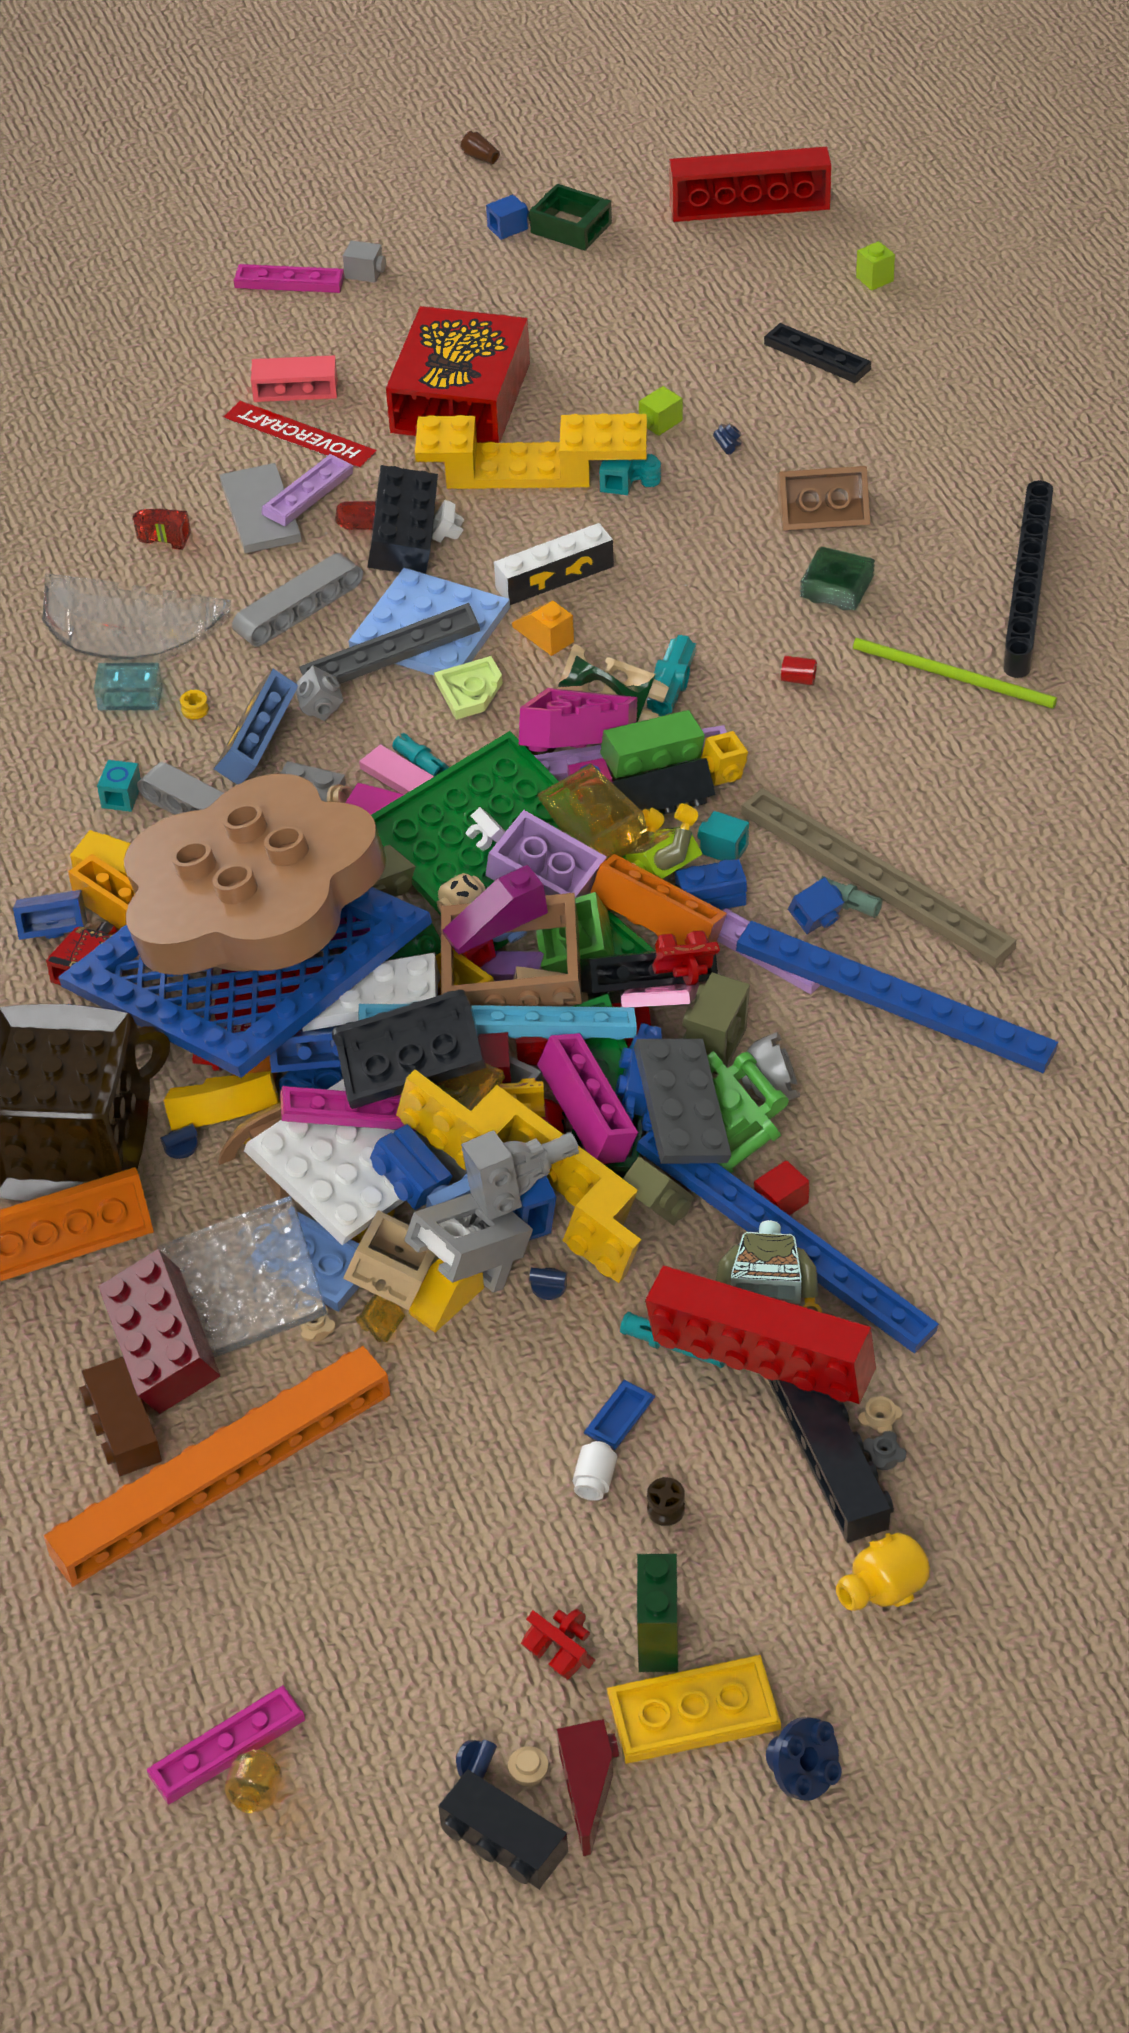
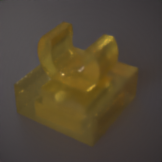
[355,1294,406,1342]

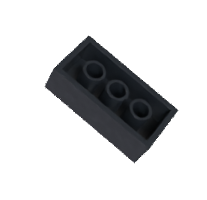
[367,465,438,574]

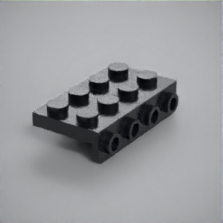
[331,990,486,1109]

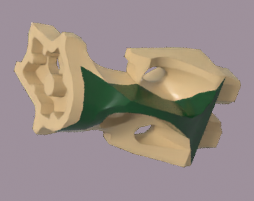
[557,644,669,722]

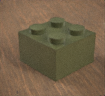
[682,972,750,1075]

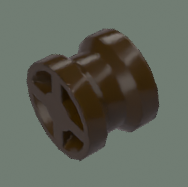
[647,1477,685,1526]

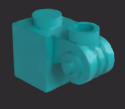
[599,454,661,495]

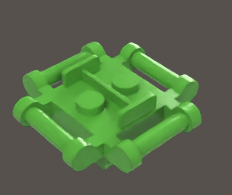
[651,1051,789,1174]

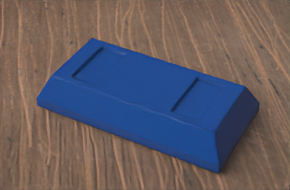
[584,1380,655,1450]

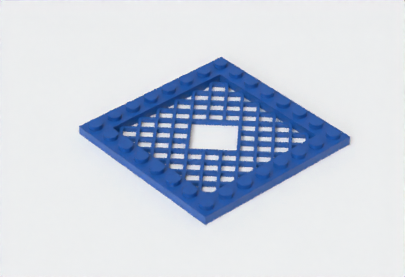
[58,887,432,1078]

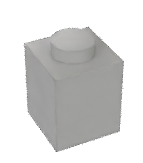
[343,240,386,282]

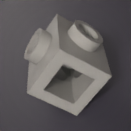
[296,665,344,721]

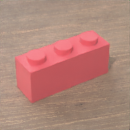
[251,355,338,402]

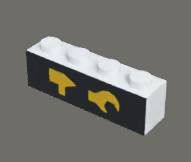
[494,523,614,605]

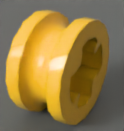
[180,690,209,720]

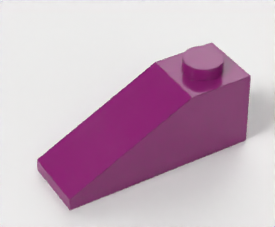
[443,865,548,955]

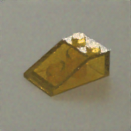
[538,763,650,860]

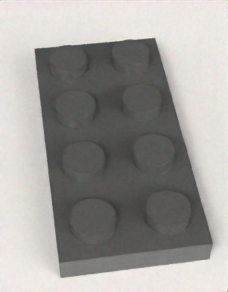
[634,1039,731,1164]

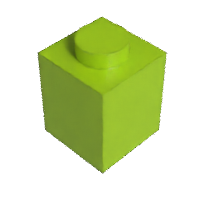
[856,241,895,290]
[638,386,683,436]

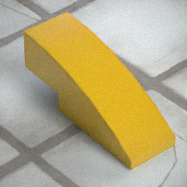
[163,1071,279,1131]

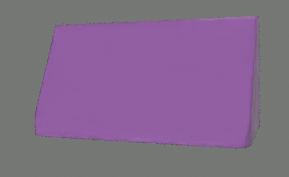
[480,951,544,981]

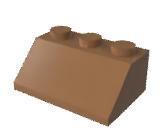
[776,466,870,531]

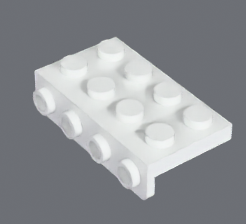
[302,953,440,1031]

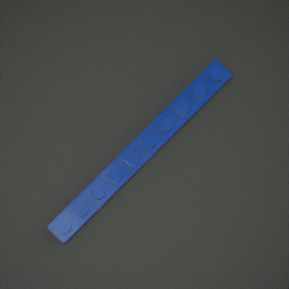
[736,921,1058,1074]
[636,1129,939,1354]

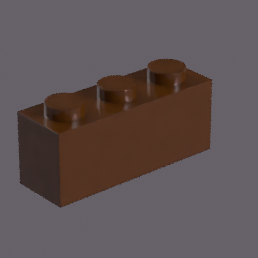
[79,1356,162,1477]

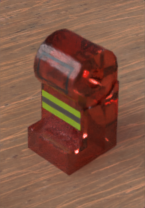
[132,508,191,550]

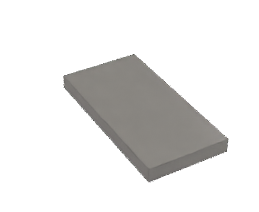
[219,463,301,553]

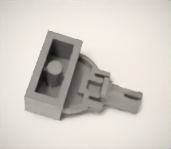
[461,1130,579,1221]

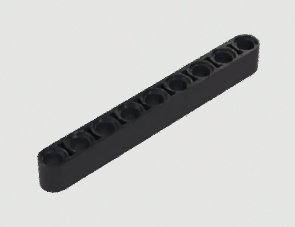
[1003,480,1053,678]

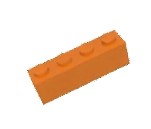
[590,854,727,945]

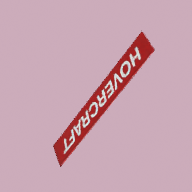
[223,401,377,468]

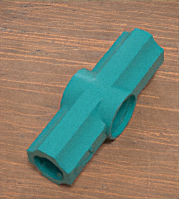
[647,635,696,716]

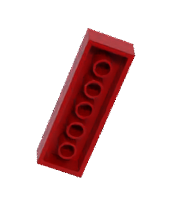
[669,147,831,222]
[645,1265,876,1404]

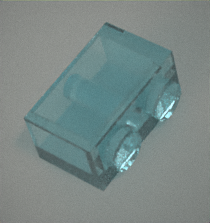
[94,663,163,710]

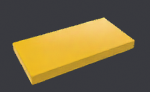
[607,1655,781,1764]

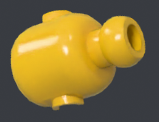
[836,1533,930,1611]

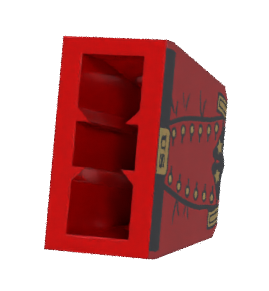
[46,922,117,985]

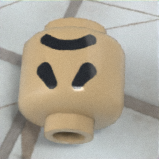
[437,873,486,913]

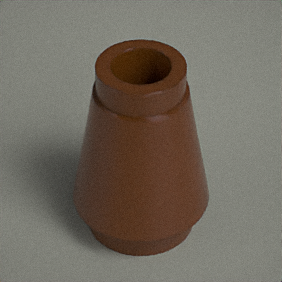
[460,131,500,164]

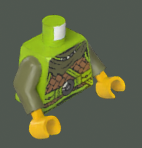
[626,803,703,879]

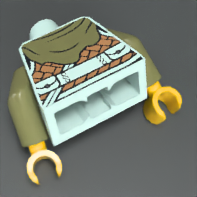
[716,1220,822,1312]

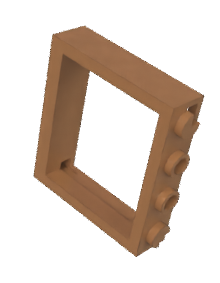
[441,893,582,1006]

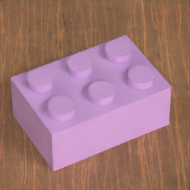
[485,810,607,898]

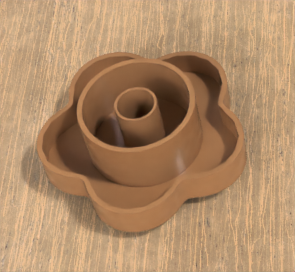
[124,774,386,975]

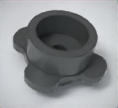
[863,1431,906,1470]

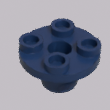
[766,1717,842,1801]

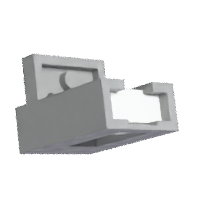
[404,1193,533,1293]

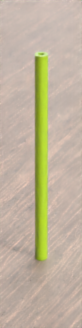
[853,637,1057,709]

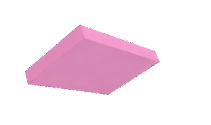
[621,982,699,1007]

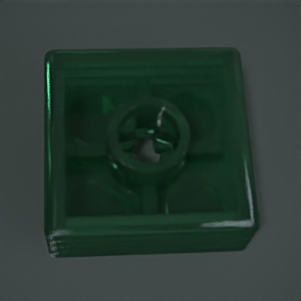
[800,546,875,610]

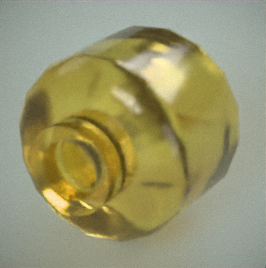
[224,1750,282,1813]

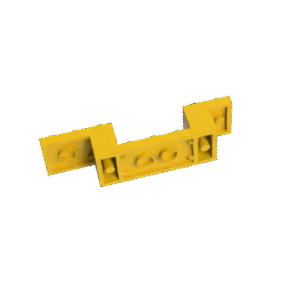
[415,413,647,489]
[396,1070,641,1283]

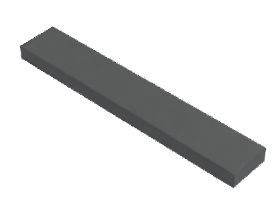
[299,603,480,684]

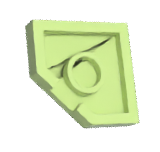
[434,656,503,720]

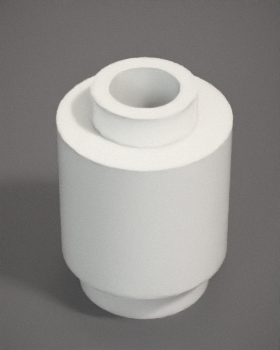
[572,1441,617,1501]

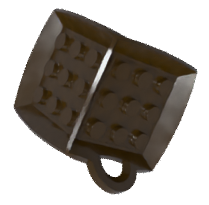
[0,1004,170,1202]

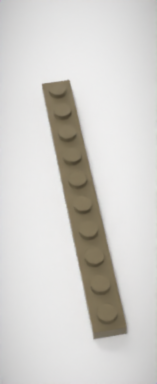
[741,788,1017,968]

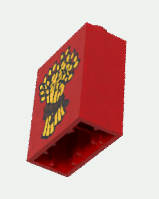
[386,306,530,443]

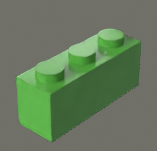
[600,710,705,778]

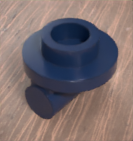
[713,423,742,455]
[160,1124,198,1159]
[529,1267,567,1300]
[456,1740,497,1779]

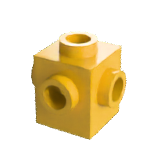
[700,731,748,786]

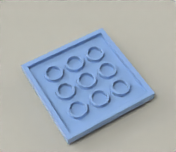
[348,568,510,676]

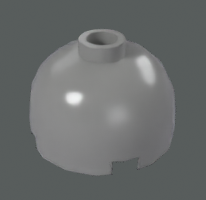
[741,1032,800,1101]

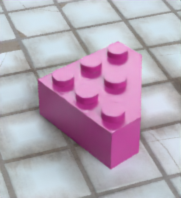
[519,688,637,752]

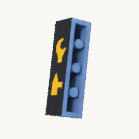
[214,668,298,785]

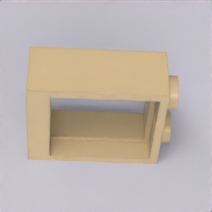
[343,1210,436,1310]

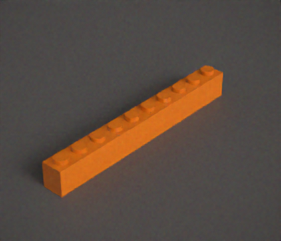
[43,1346,391,1587]

